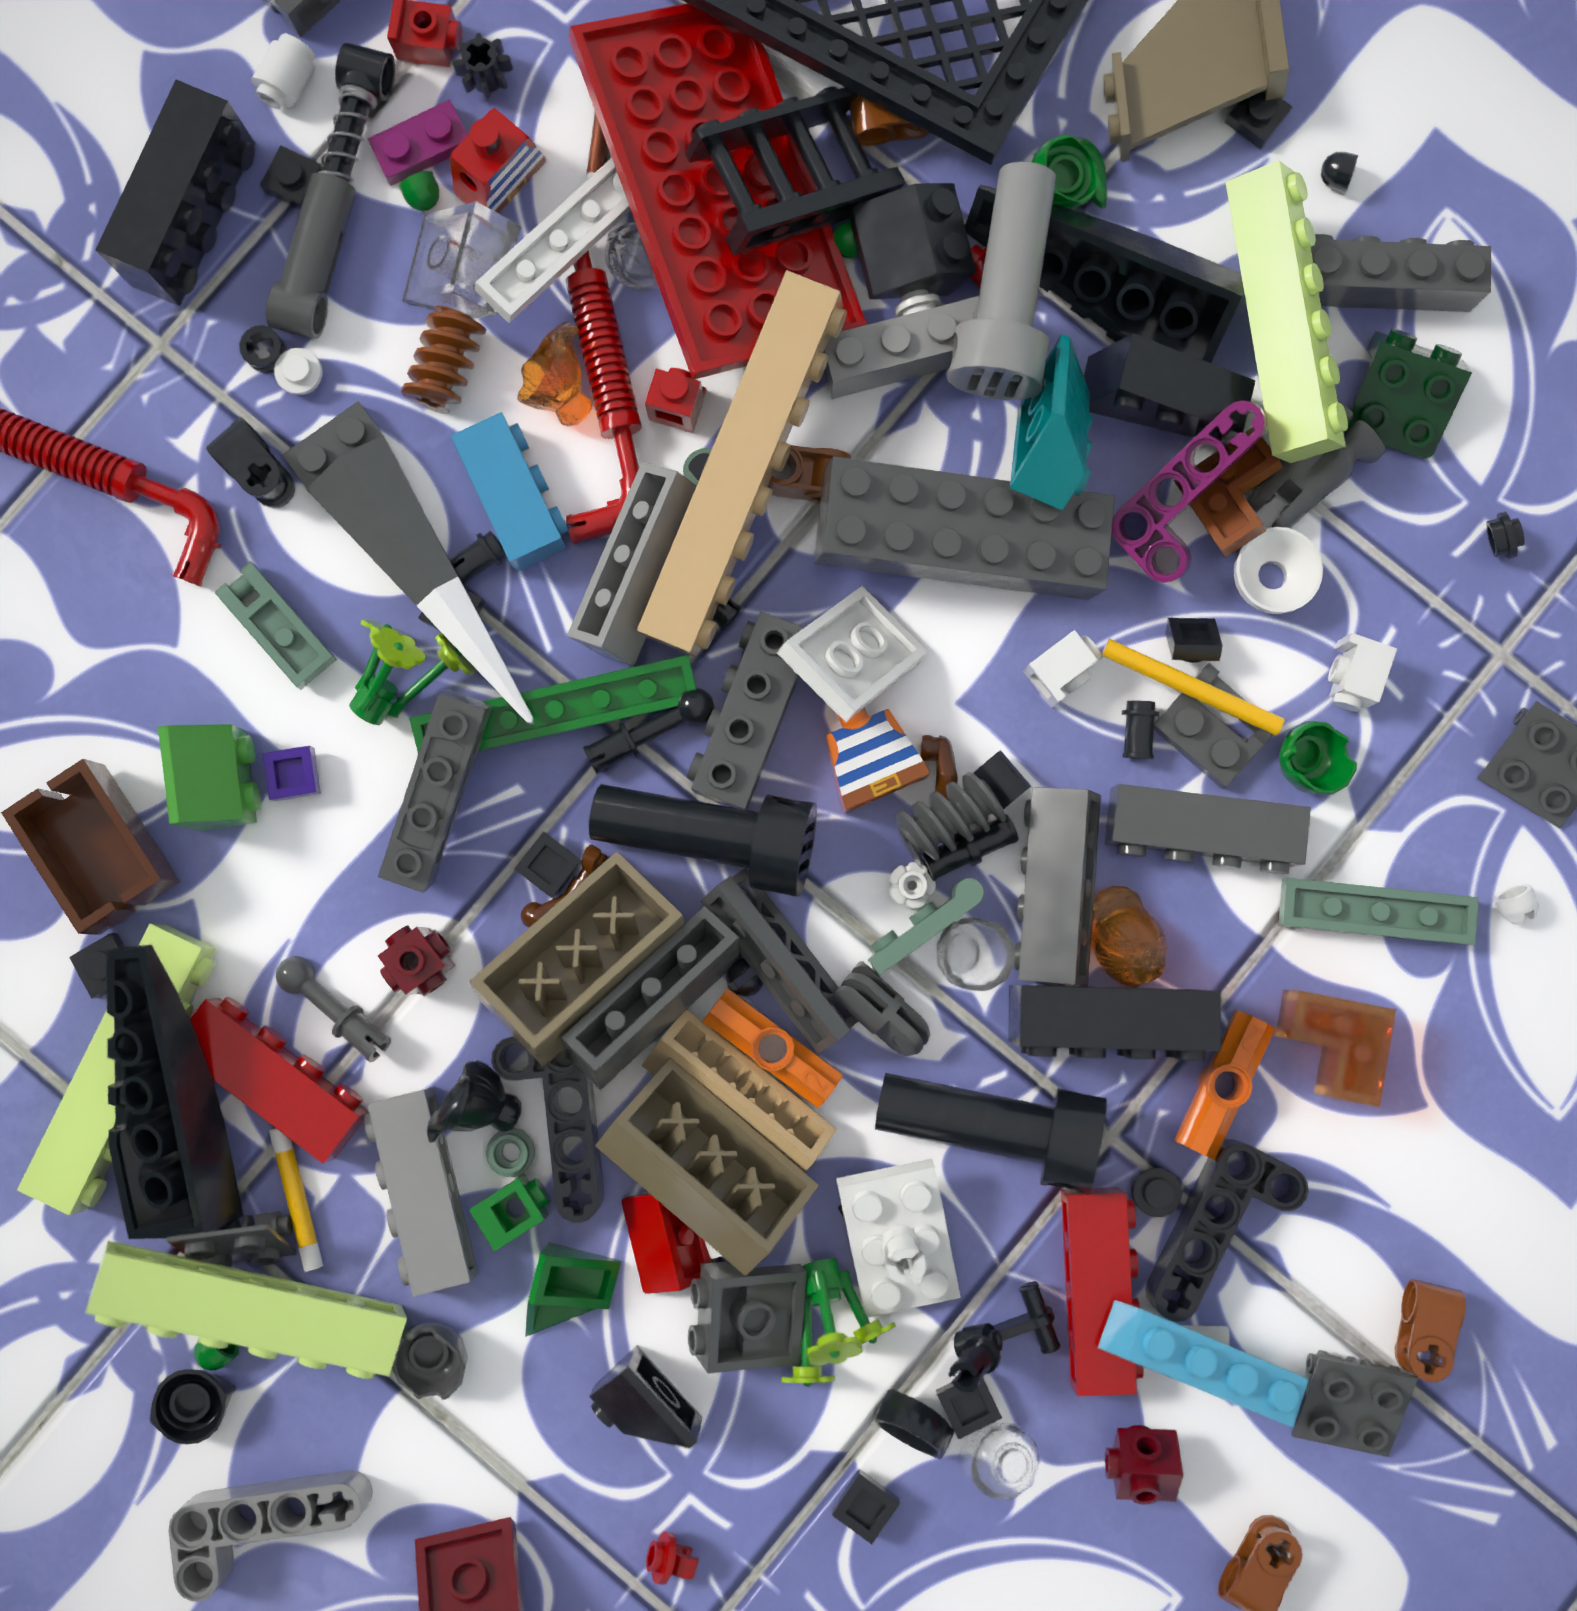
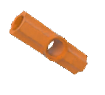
[702,987,843,1109]
[1174,1010,1276,1160]

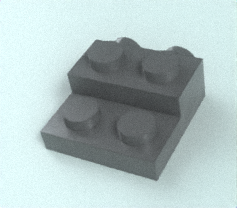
[688,1261,807,1374]

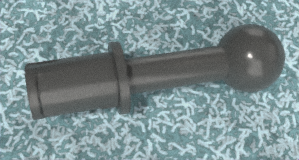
[276,956,391,1063]

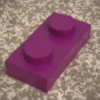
[367,99,467,186]

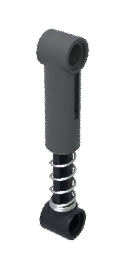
[266,43,395,339]

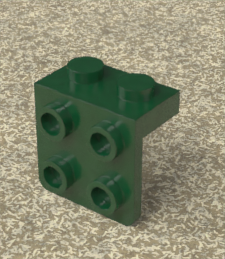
[1346,329,1472,459]

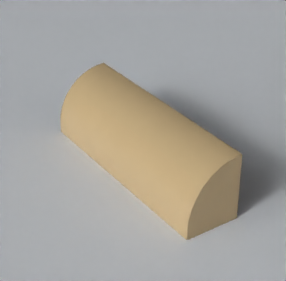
[641,1009,837,1173]

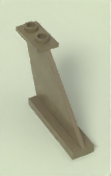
[1103,0,1289,162]

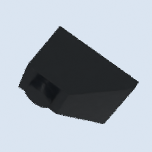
[589,1345,703,1449]

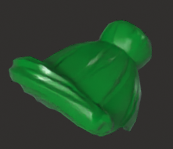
[1031,134,1107,209]

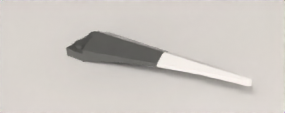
[282,401,534,725]

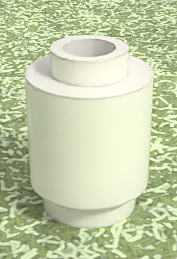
[251,34,315,110]

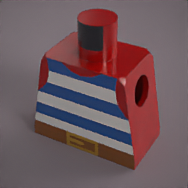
[450,108,547,224]

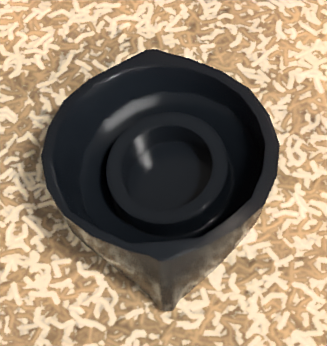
[150,1369,236,1445]
[874,1389,954,1459]

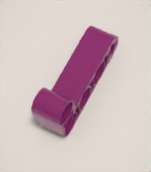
[1112,401,1267,583]

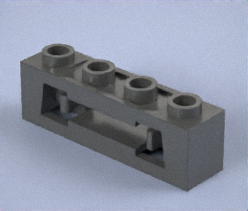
[378,690,493,893]

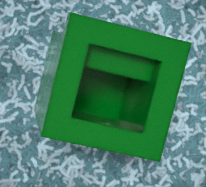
[469,1173,551,1252]

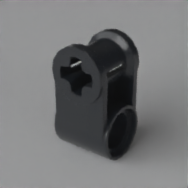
[205,416,295,508]

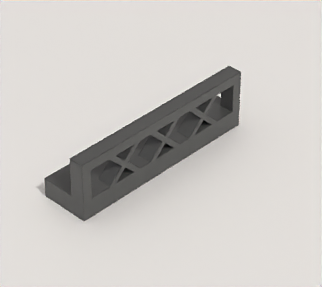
[700,868,859,1054]

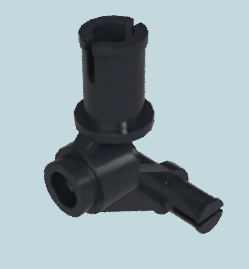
[948,1281,1061,1393]

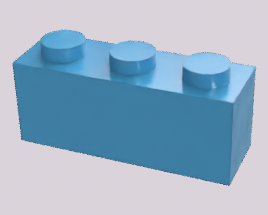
[450,412,568,572]

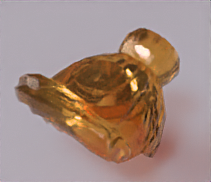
[517,322,593,427]
[1091,886,1167,987]

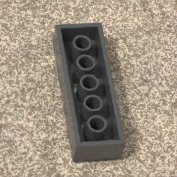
[814,456,1115,600]

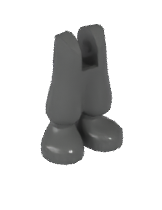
[1247,401,1386,528]

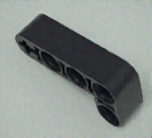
[491,1036,604,1223]
[1145,1139,1309,1322]

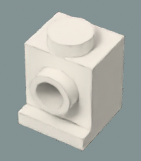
[1023,630,1102,708]
[1328,633,1397,712]

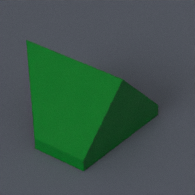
[525,1242,621,1337]

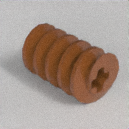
[401,305,487,413]

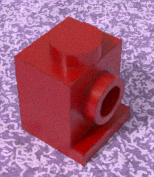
[387,0,462,68]
[645,367,707,433]

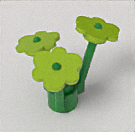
[349,618,477,726]
[781,1258,896,1387]

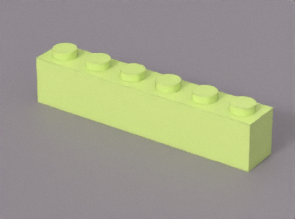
[1226,160,1348,463]
[17,923,217,1216]
[86,1240,407,1379]

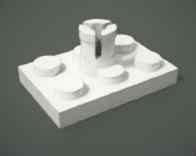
[777,586,928,722]
[836,1158,961,1318]

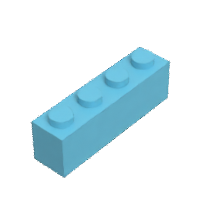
[1098,1300,1309,1428]

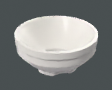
[1234,527,1323,614]

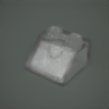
[402,201,521,319]

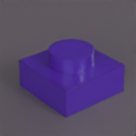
[262,745,321,802]

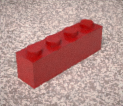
[190,997,369,1164]
[1060,1187,1144,1396]

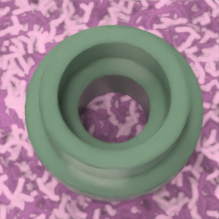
[486,1128,535,1177]

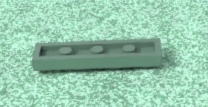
[1278,878,1479,945]

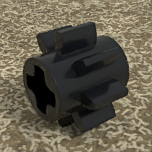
[453,33,513,98]

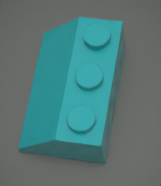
[1010,334,1093,510]

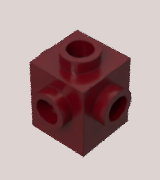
[377,925,456,997]
[1105,1425,1184,1504]

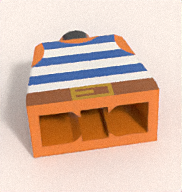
[826,707,930,813]

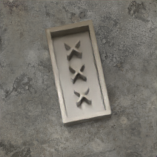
[469,851,685,1067]
[595,1058,819,1276]

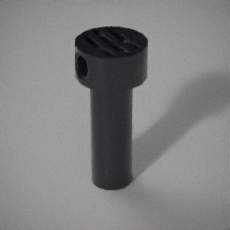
[589,784,817,897]
[875,1073,1107,1195]

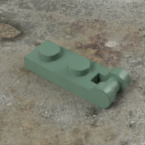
[215,561,337,690]
[867,878,984,975]

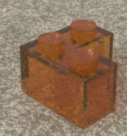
[1275,989,1396,1107]

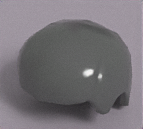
[392,1322,468,1400]

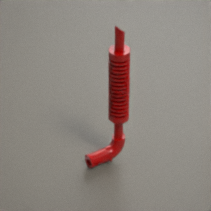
[565,250,642,545]
[0,407,221,587]

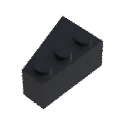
[1084,333,1256,446]

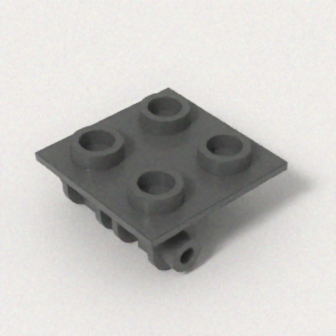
[1477,701,1577,828]
[167,1211,296,1267]
[1292,1350,1418,1457]

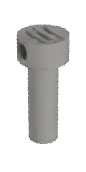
[947,161,1056,400]

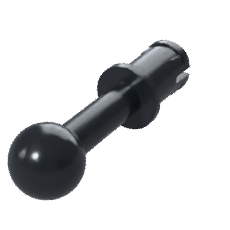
[583,688,714,774]

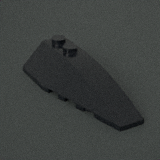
[965,185,1244,363]
[106,944,244,1239]

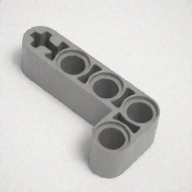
[168,1470,373,1602]

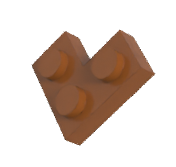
[1173,427,1283,558]

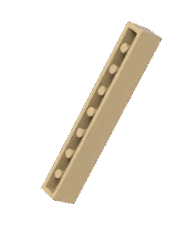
[637,270,847,657]

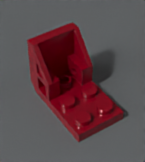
[415,1517,524,1611]

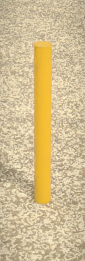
[1101,638,1285,736]

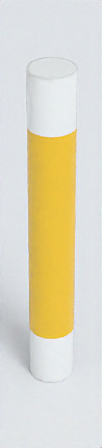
[269,1128,324,1272]

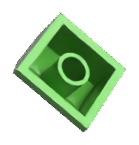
[158,724,261,831]

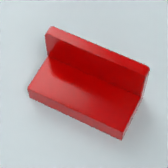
[621,1193,712,1294]

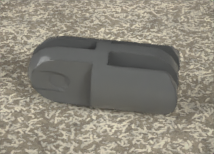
[832,961,930,1056]

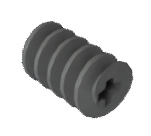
[896,772,1007,869]

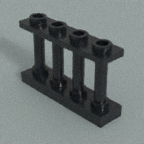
[685,86,906,256]

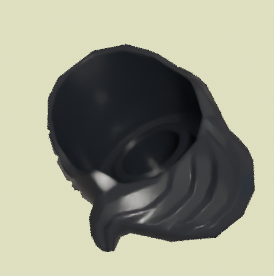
[427,1060,522,1143]

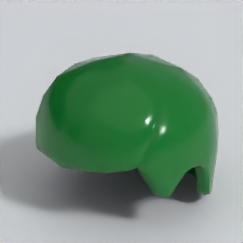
[1279,721,1357,794]

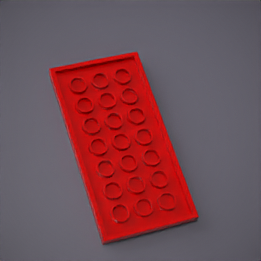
[568,3,867,379]

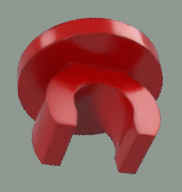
[646,1531,699,1585]

